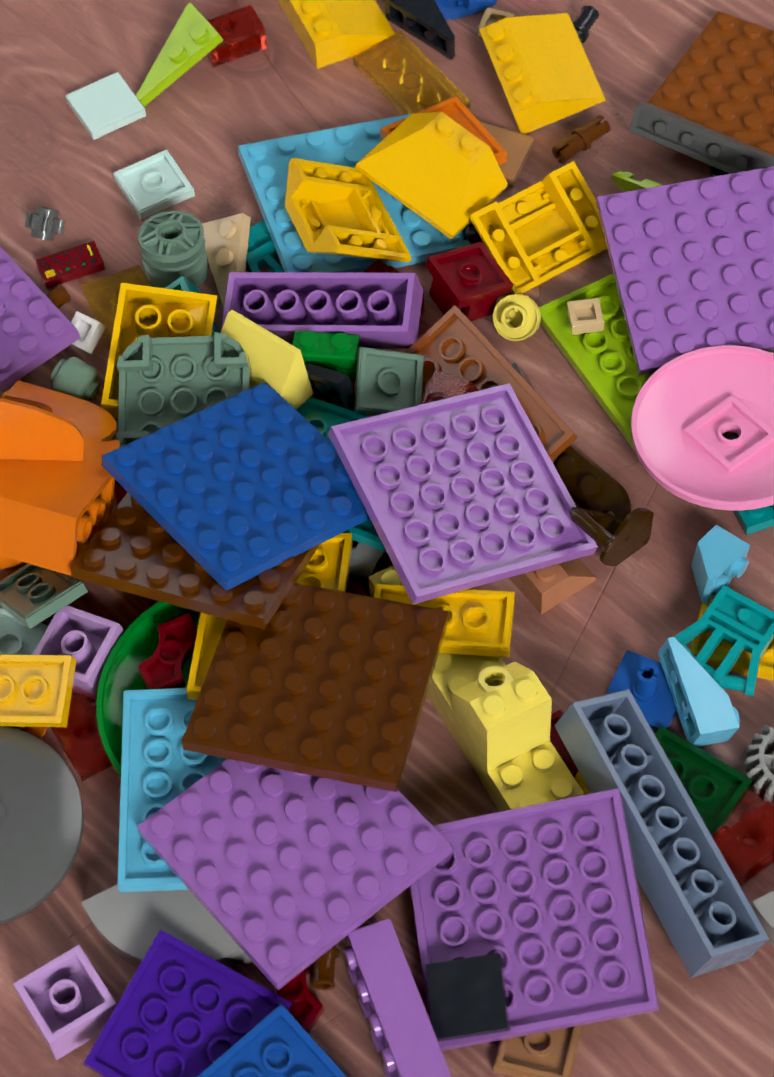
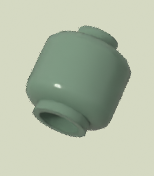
[50,357,100,401]

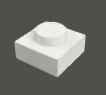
[71,311,106,354]

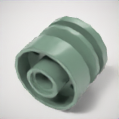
[138,211,209,288]

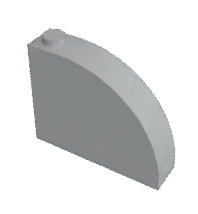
[81,884,253,968]

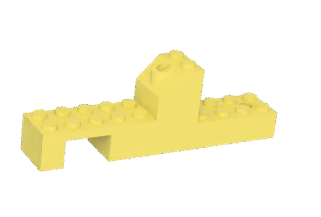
[368,565,585,812]

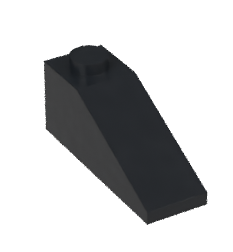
[385,0,455,60]

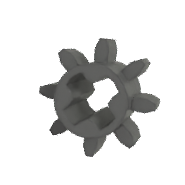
[24,206,65,241]

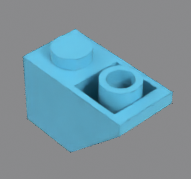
[691,524,750,604]

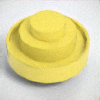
[493,294,541,341]

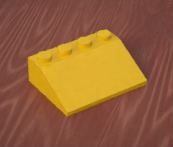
[277,0,398,69]
[479,13,606,134]
[101,283,217,418]

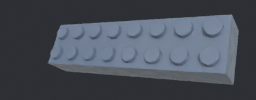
[555,689,769,978]

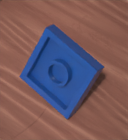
[605,650,677,734]

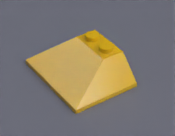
[355,112,507,240]
[285,158,412,263]
[469,161,607,295]

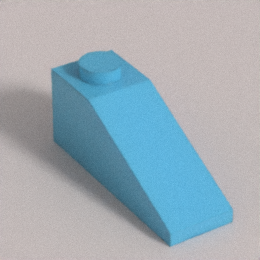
[658,637,740,747]

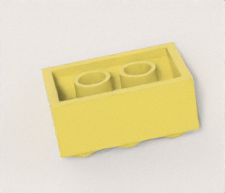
[221,310,313,410]

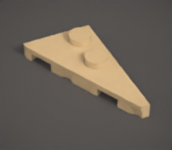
[201,213,251,307]

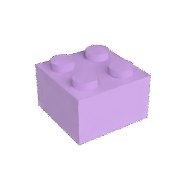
[32,605,125,700]
[13,945,117,1060]

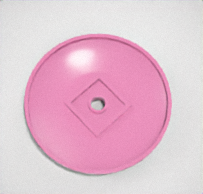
[631,345,774,511]

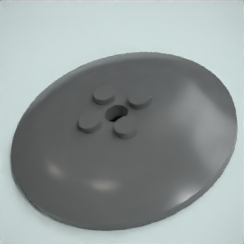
[0,726,84,925]

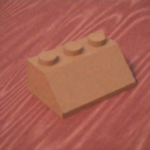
[510,558,596,615]

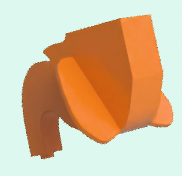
[0,381,120,576]

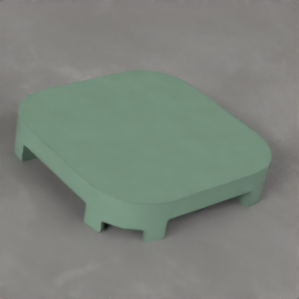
[116,332,251,447]

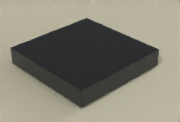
[425,953,510,1042]

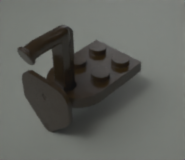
[553,444,654,566]

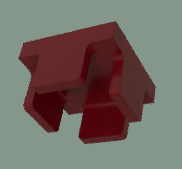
[426,242,513,321]

